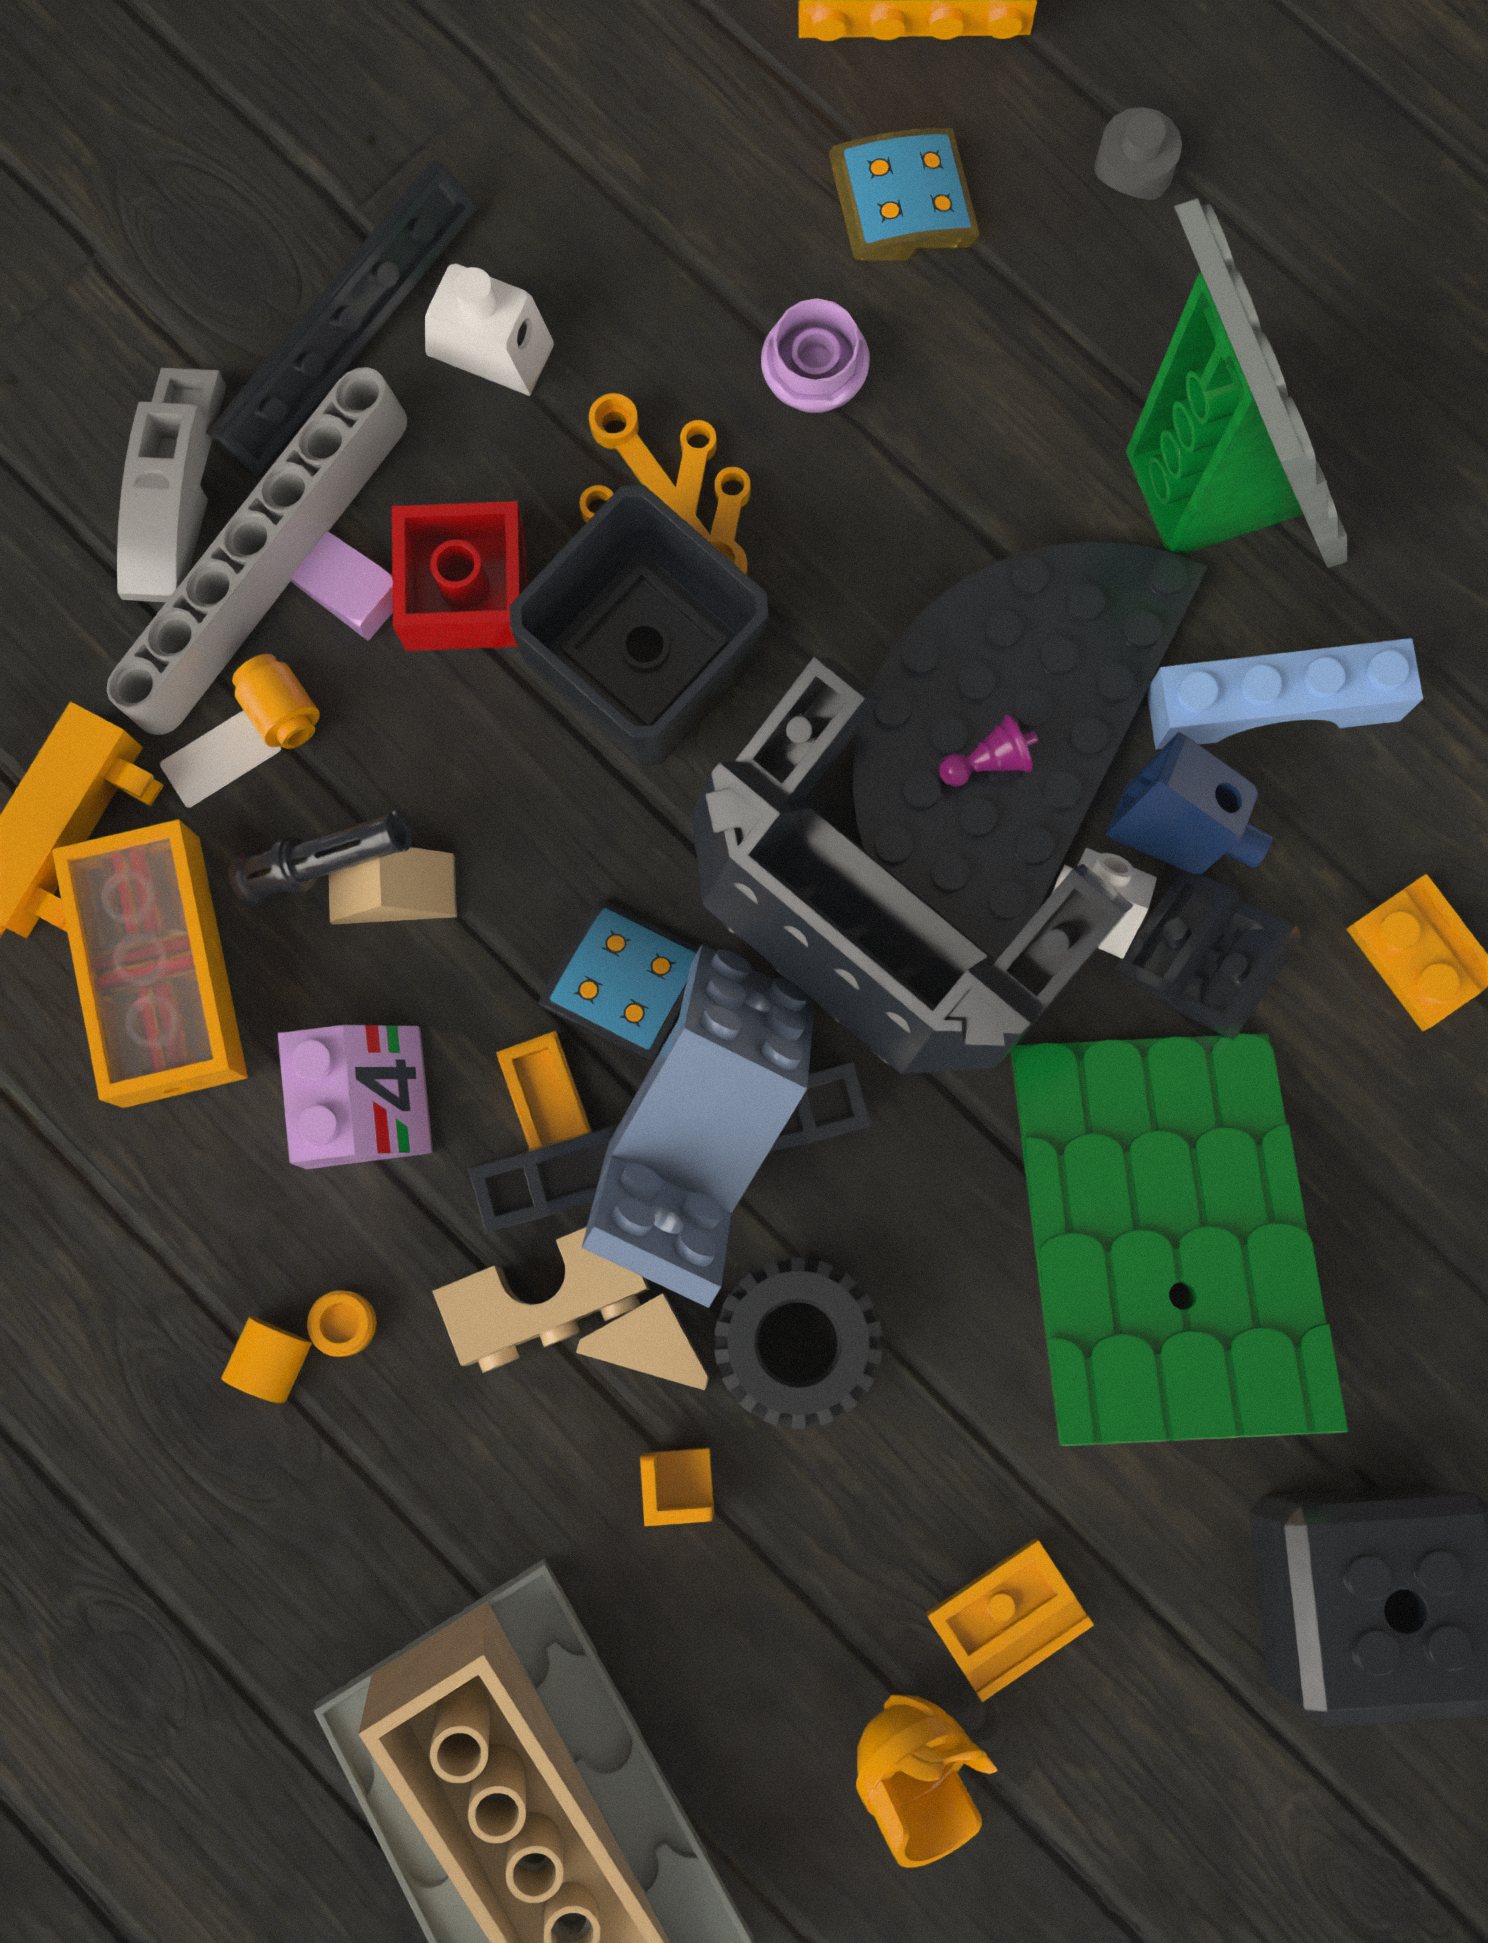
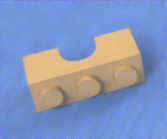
[432,1227,650,1373]

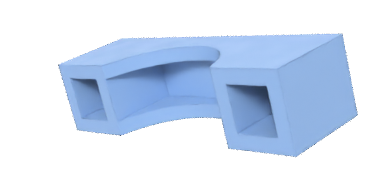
[1147,638,1423,749]

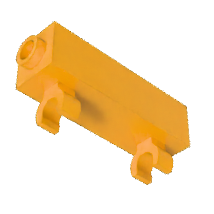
[0,701,164,939]

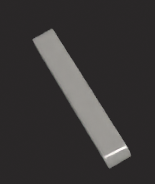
[107,367,407,735]

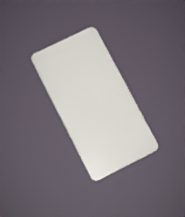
[160,710,281,808]

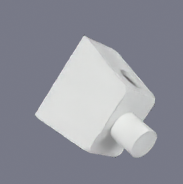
[425,264,554,396]

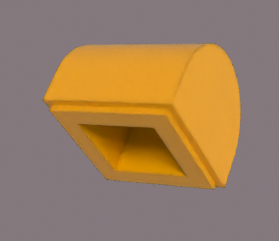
[221,1317,312,1404]

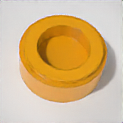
[307,1291,377,1357]

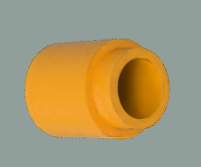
[232,654,320,749]

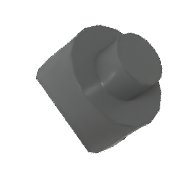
[1094,107,1182,200]

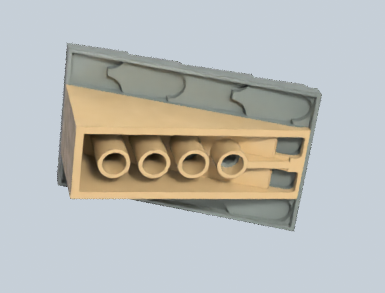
[314,1558,755,1943]

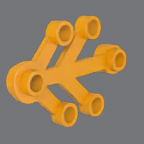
[579,393,751,575]

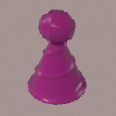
[938,714,1038,787]

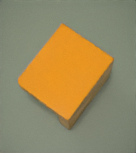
[640,1447,714,1526]

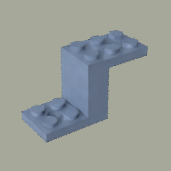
[582,944,815,1308]

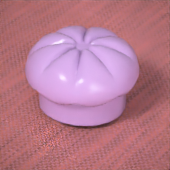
[761,298,870,413]

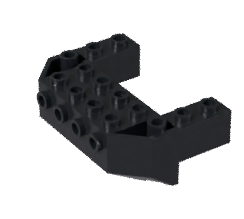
[692,657,1134,1074]

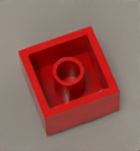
[392,501,527,651]

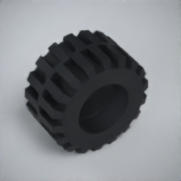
[714,1258,882,1429]

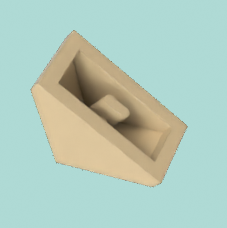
[329,847,457,925]
[576,1293,710,1390]

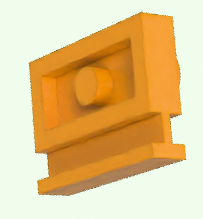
[1346,874,1488,1032]
[926,1538,1094,1702]

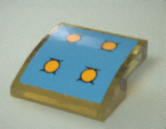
[829,128,980,261]

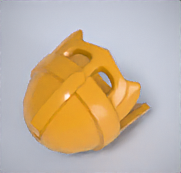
[856,1695,997,1868]

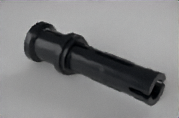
[228,811,412,907]

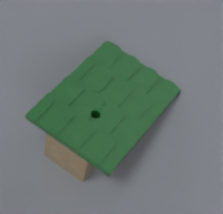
[1010,1033,1348,1446]

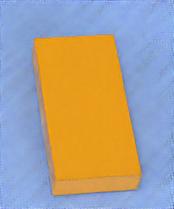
[496,1031,592,1148]

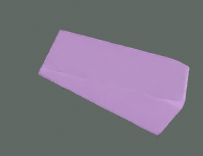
[290,531,393,641]

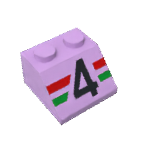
[278,1025,433,1169]

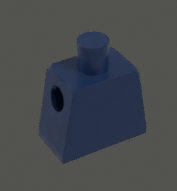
[1105,732,1273,874]

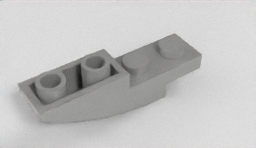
[117,368,226,602]

